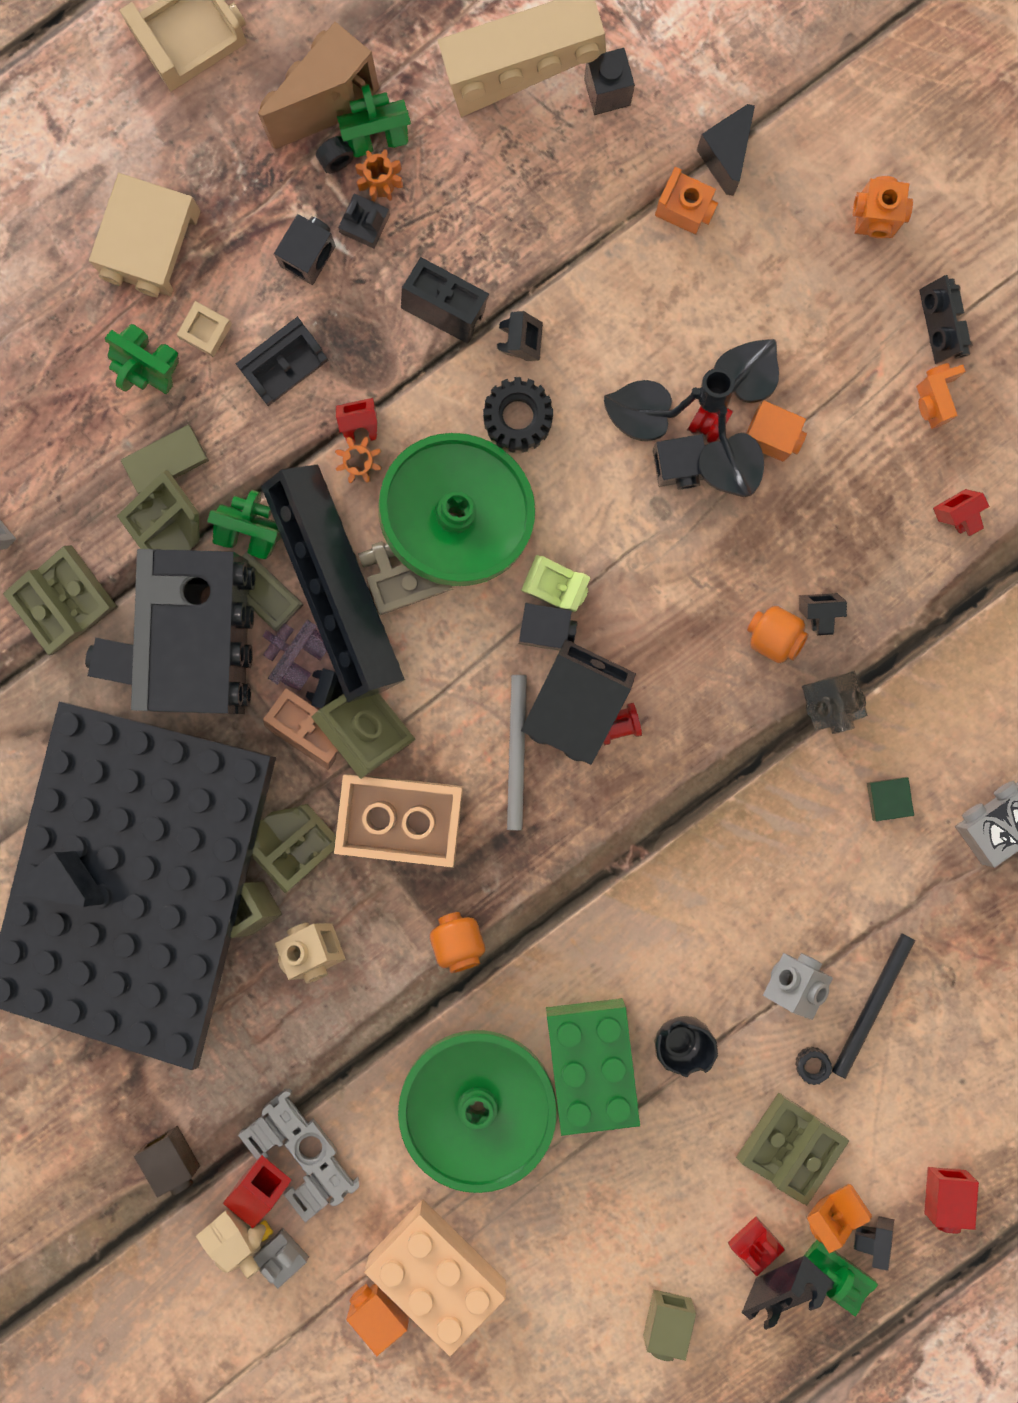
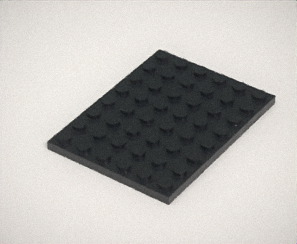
[0,701,276,1070]

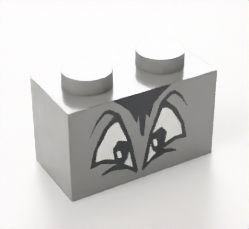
[955,781,1018,868]

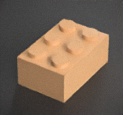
[334,773,464,867]
[364,1199,506,1356]

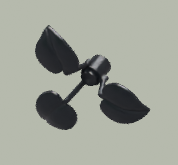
[604,339,779,497]

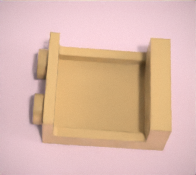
[119,0,247,92]
[89,172,201,298]

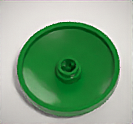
[378,433,535,586]
[398,1030,556,1193]

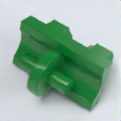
[337,84,411,157]
[105,324,179,394]
[207,490,281,559]
[805,1240,878,1317]

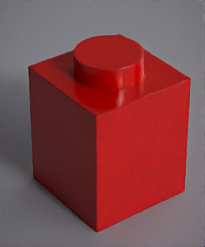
[222,1155,292,1228]
[924,1167,979,1234]

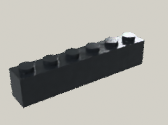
[261,464,405,703]

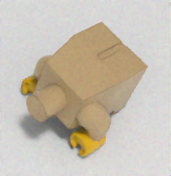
[196,1209,274,1279]

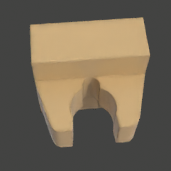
[177,301,232,358]

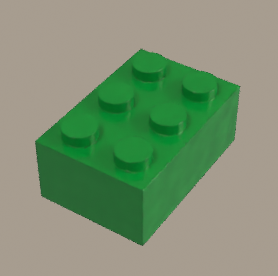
[546,998,640,1136]

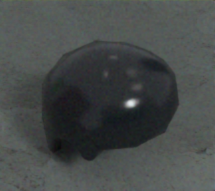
[654,1016,718,1077]

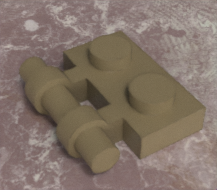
[358,541,453,615]

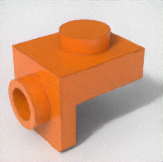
[916,363,966,429]
[806,1184,872,1254]

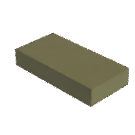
[121,424,209,494]
[242,551,304,632]

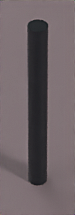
[832,933,916,1079]

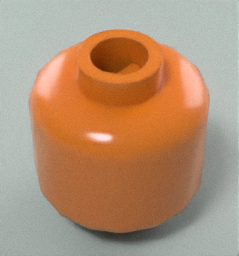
[747,606,809,663]
[429,912,485,973]

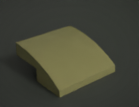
[3,545,117,655]
[736,1093,849,1206]

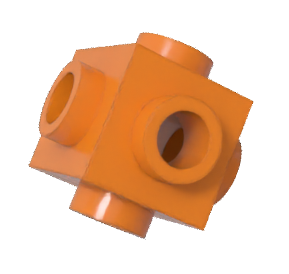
[853,176,913,238]

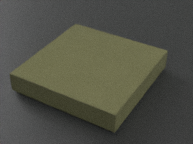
[312,693,415,779]

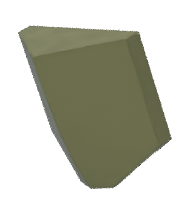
[117,470,200,550]
[252,804,336,893]

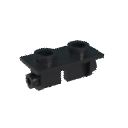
[919,275,973,364]

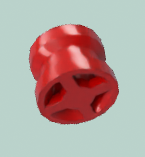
[687,406,733,443]

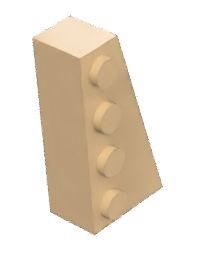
[437,0,606,118]

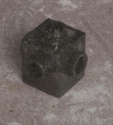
[802,671,868,734]

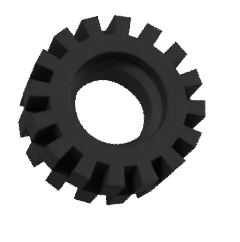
[483,377,553,453]

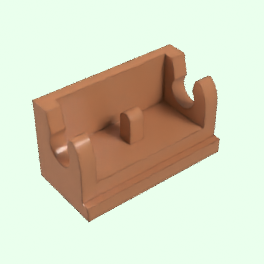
[263,688,339,770]

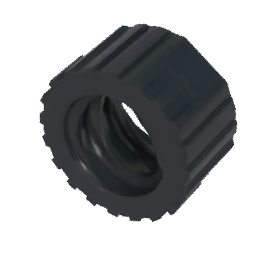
[316,136,354,174]
[795,1047,832,1085]

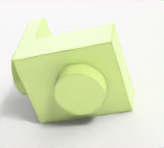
[521,555,590,612]

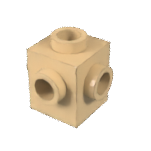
[275,923,346,983]

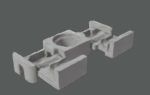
[238,1089,359,1222]

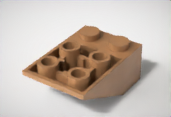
[258,22,379,149]

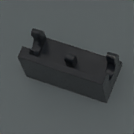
[401,257,489,344]
[235,316,329,406]
[742,1255,834,1330]

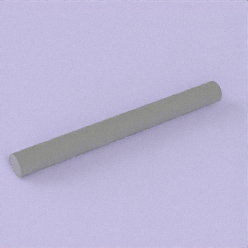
[507,675,527,830]

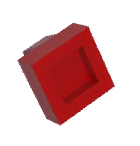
[336,398,378,444]
[933,489,990,536]
[728,1216,785,1277]

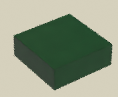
[867,777,914,822]

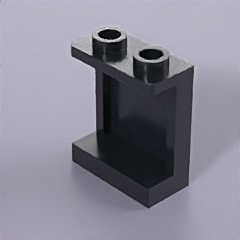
[521,639,636,765]

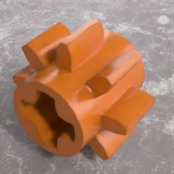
[355,149,403,202]
[335,437,382,483]

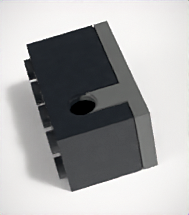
[131,549,256,715]

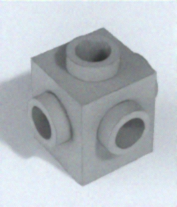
[763,953,833,1020]

